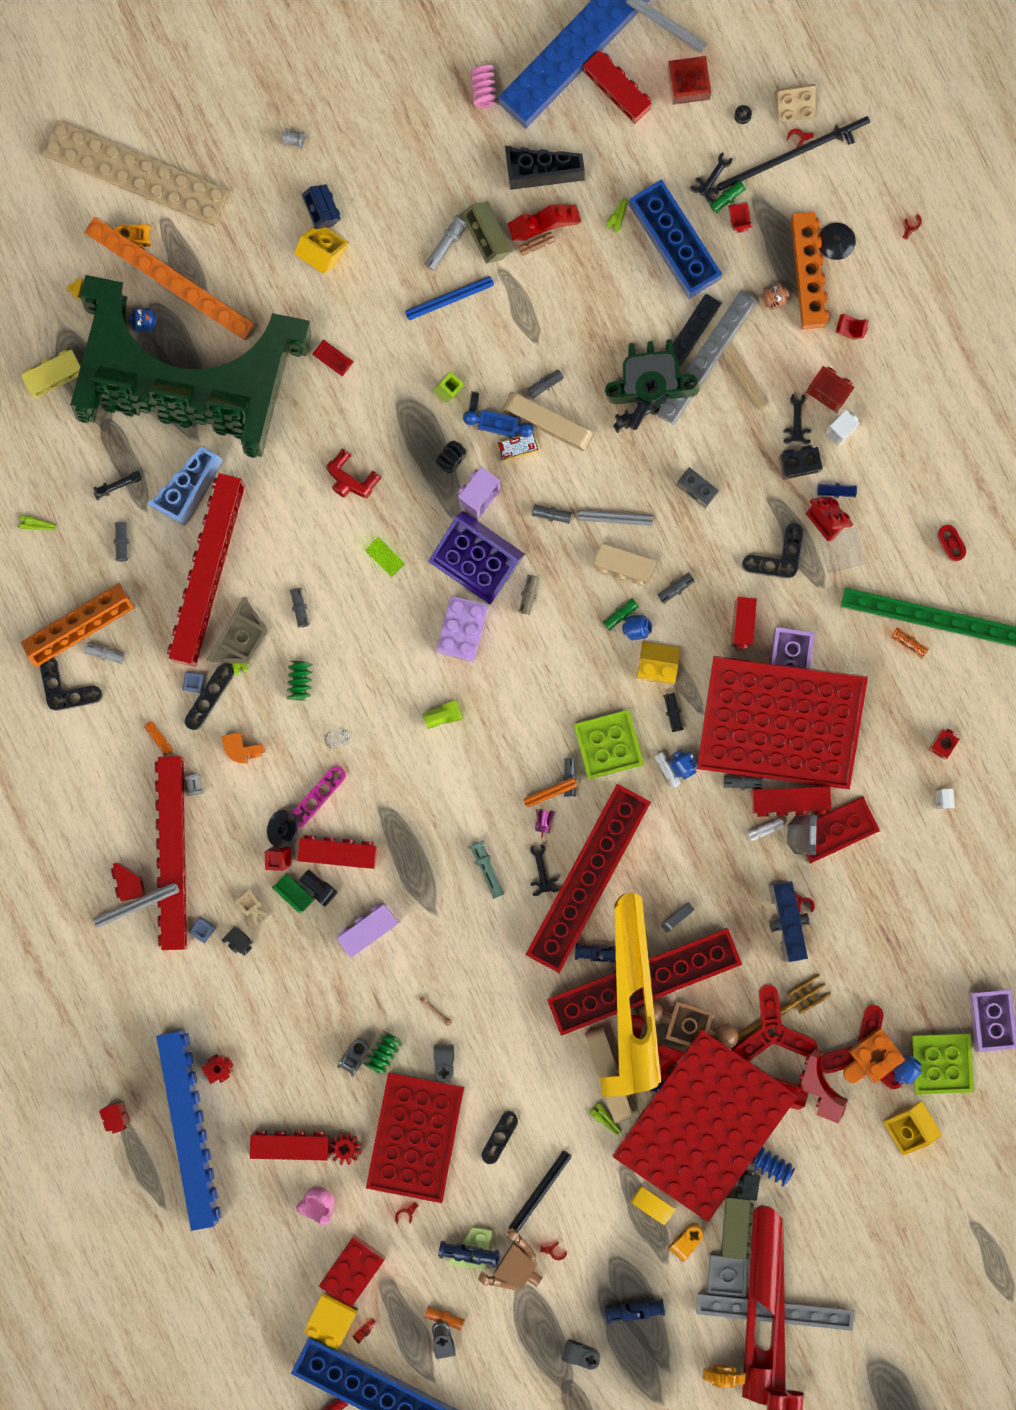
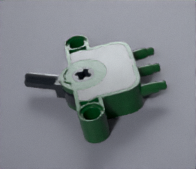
[605,339,700,430]

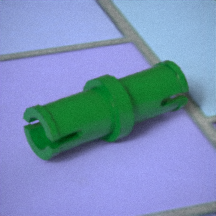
[709,180,746,214]
[602,598,639,631]

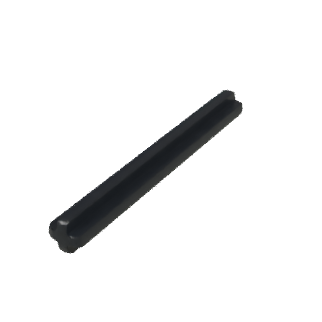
[509,1150,571,1233]

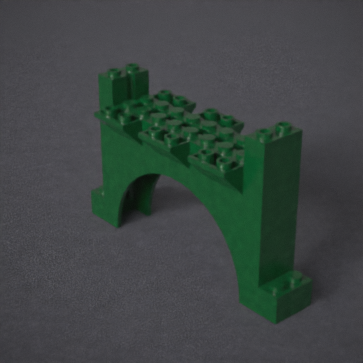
[70,275,312,458]

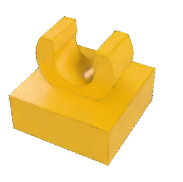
[67,278,84,302]

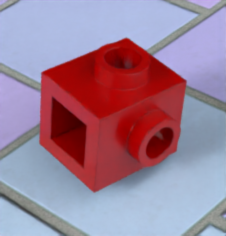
[201,1054,234,1084]

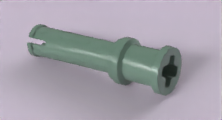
[468,840,504,899]

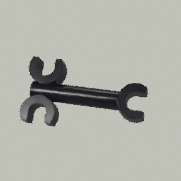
[690,152,732,203]
[783,394,811,444]
[613,406,661,433]
[93,471,142,501]
[530,844,559,896]

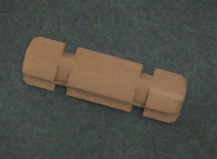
[519,232,555,256]

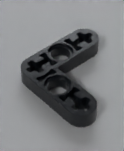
[742,523,803,579]
[40,657,103,711]

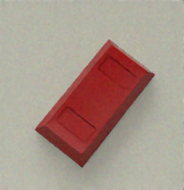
[312,339,354,377]

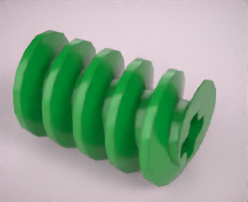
[287,661,313,701]
[363,1030,403,1074]

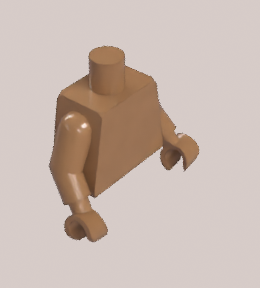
[478,1228,543,1290]

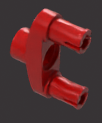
[326,448,381,498]

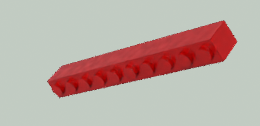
[155,756,187,950]

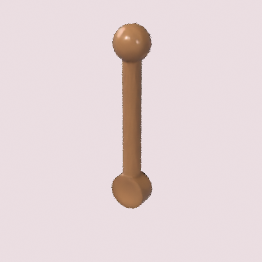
[420,996,452,1026]

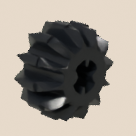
[436,440,467,474]

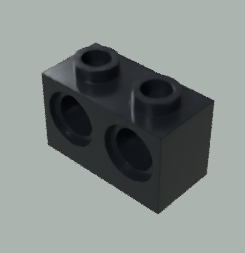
[779,445,823,480]

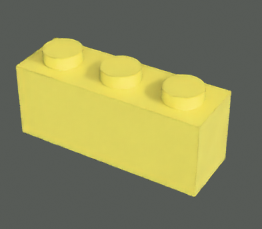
[21,349,81,399]

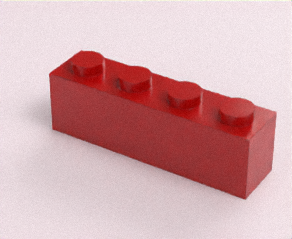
[583,50,652,124]
[751,787,831,817]
[297,835,377,869]
[250,1130,330,1161]

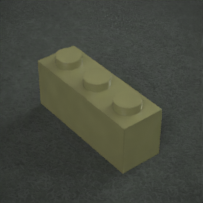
[461,201,512,264]
[721,1196,754,1260]

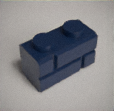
[301,184,341,229]

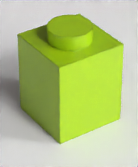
[432,372,465,403]

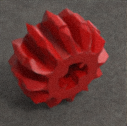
[329,1132,361,1165]

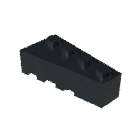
[505,146,585,190]

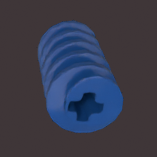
[751,1146,795,1187]

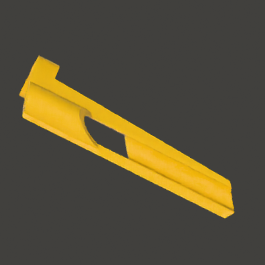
[599,893,661,1097]

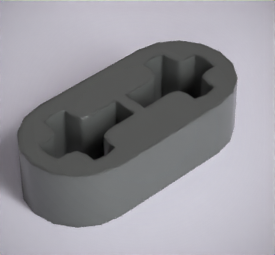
[661,902,695,933]

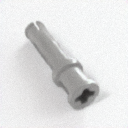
[424,216,468,271]

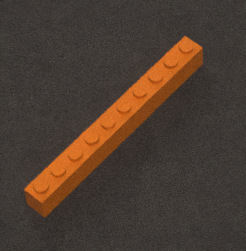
[84,217,257,340]

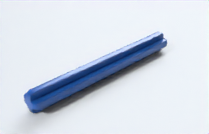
[405,276,494,320]

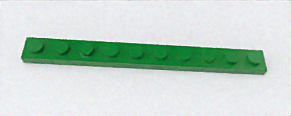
[840,588,1016,647]

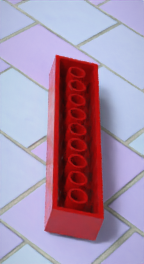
[167,473,245,667]
[525,784,651,974]
[547,928,743,1036]

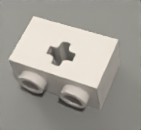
[825,410,860,447]

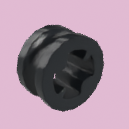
[734,105,752,124]

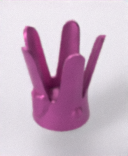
[535,809,556,838]

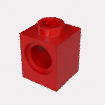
[928,728,960,760]
[264,846,292,871]

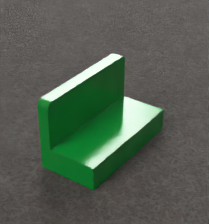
[272,873,315,914]

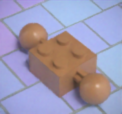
[639,1000,738,1049]

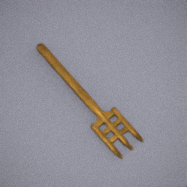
[738,974,831,1042]

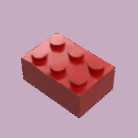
[319,1234,386,1308]

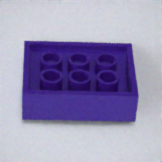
[428,511,525,604]

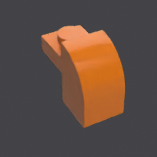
[222,732,266,764]

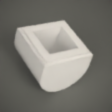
[935,789,955,809]

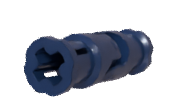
[575,943,616,963]
[438,1240,500,1268]
[605,1299,665,1324]

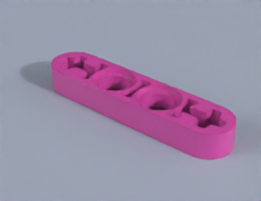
[292,766,346,827]

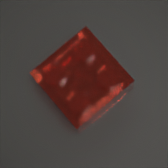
[667,56,711,105]
[806,366,855,413]

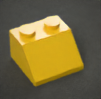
[294,226,350,274]
[636,641,680,685]
[883,1101,942,1156]
[303,1293,358,1350]

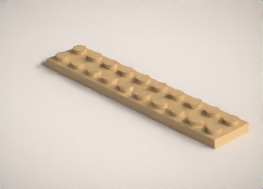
[42,120,230,227]

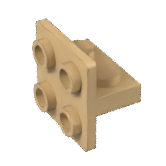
[774,84,816,123]

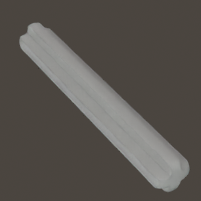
[578,510,653,526]

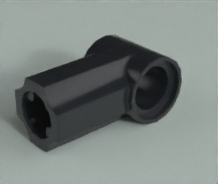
[298,869,338,907]

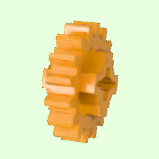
[702,1364,746,1388]

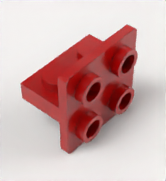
[805,497,854,542]

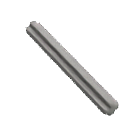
[626,0,707,52]
[93,883,179,927]

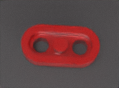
[937,525,966,562]

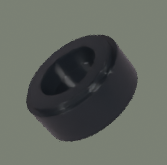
[469,391,479,411]

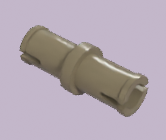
[518,575,539,615]

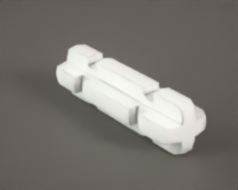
[655,752,681,788]
[747,818,785,841]

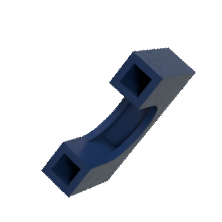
[769,881,808,962]

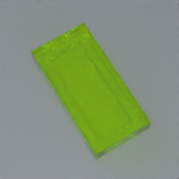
[365,537,405,577]

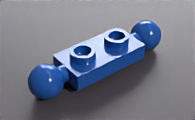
[463,410,533,438]

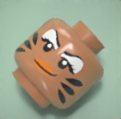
[760,283,790,310]

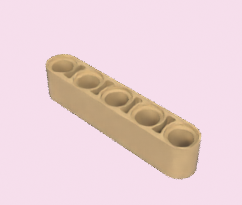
[502,392,593,451]
[585,1027,633,1124]

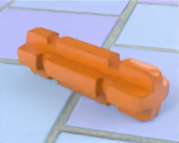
[144,721,173,755]

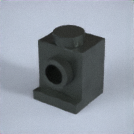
[221,926,253,956]
[736,1170,760,1201]

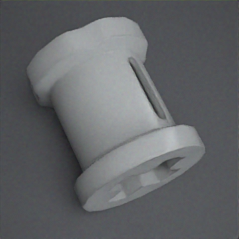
[283,128,305,149]
[184,774,204,796]

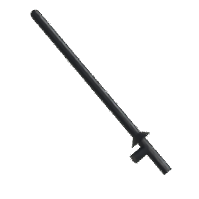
[717,116,870,191]

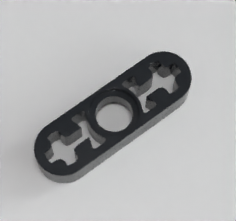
[481,1111,518,1164]

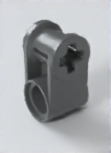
[337,1038,369,1077]
[434,1044,454,1082]
[432,1321,456,1359]
[561,1339,600,1370]

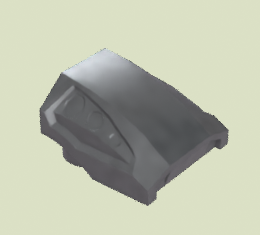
[787,815,817,855]

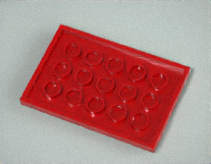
[366,1072,464,1203]

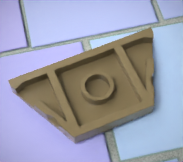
[207,597,268,664]

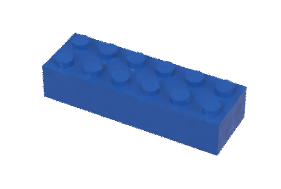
[629,179,722,299]

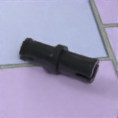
[663,693,684,732]

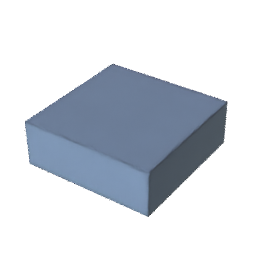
[182,671,205,693]
[189,917,216,943]

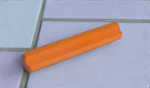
[524,777,578,807]

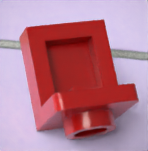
[728,202,753,233]
[835,314,869,340]

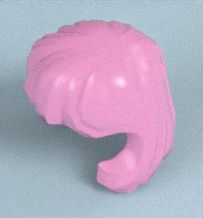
[296,1187,335,1226]

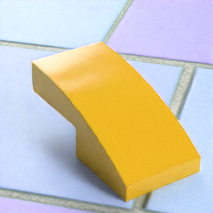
[630,1186,676,1225]

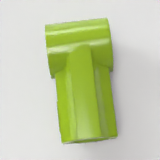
[422,700,463,729]

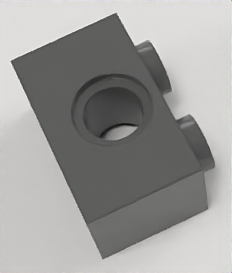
[676,467,719,509]

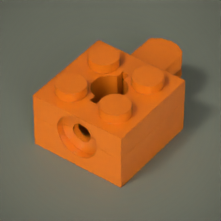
[843,1027,905,1084]

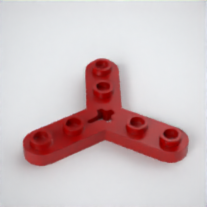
[732,984,818,1061]
[821,1005,903,1089]

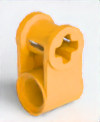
[116,224,152,247]
[668,1224,703,1262]

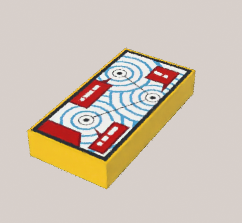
[497,432,539,462]

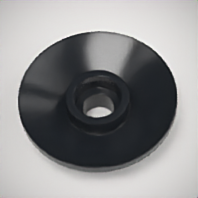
[819,223,856,260]
[267,810,298,848]

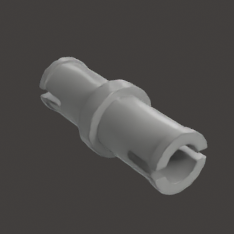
[84,642,125,664]

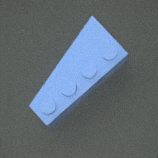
[147,446,223,526]

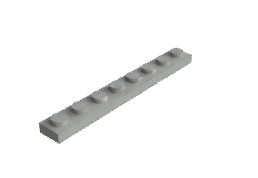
[657,290,758,425]
[696,1293,854,1331]

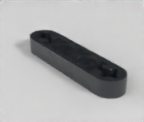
[185,664,234,730]

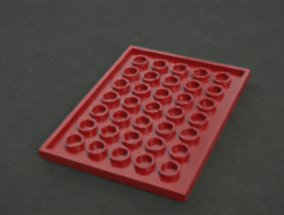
[697,656,868,790]
[612,1029,798,1222]

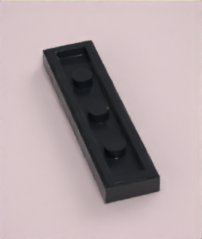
[673,294,722,367]

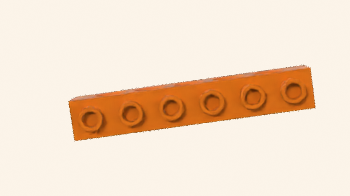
[791,212,829,330]
[21,583,135,667]

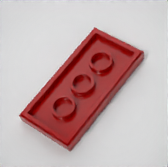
[806,796,880,864]

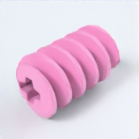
[470,65,497,108]

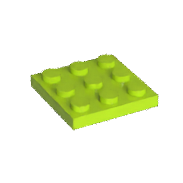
[573,710,644,780]
[911,1033,974,1095]

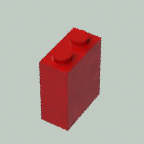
[731,597,757,651]

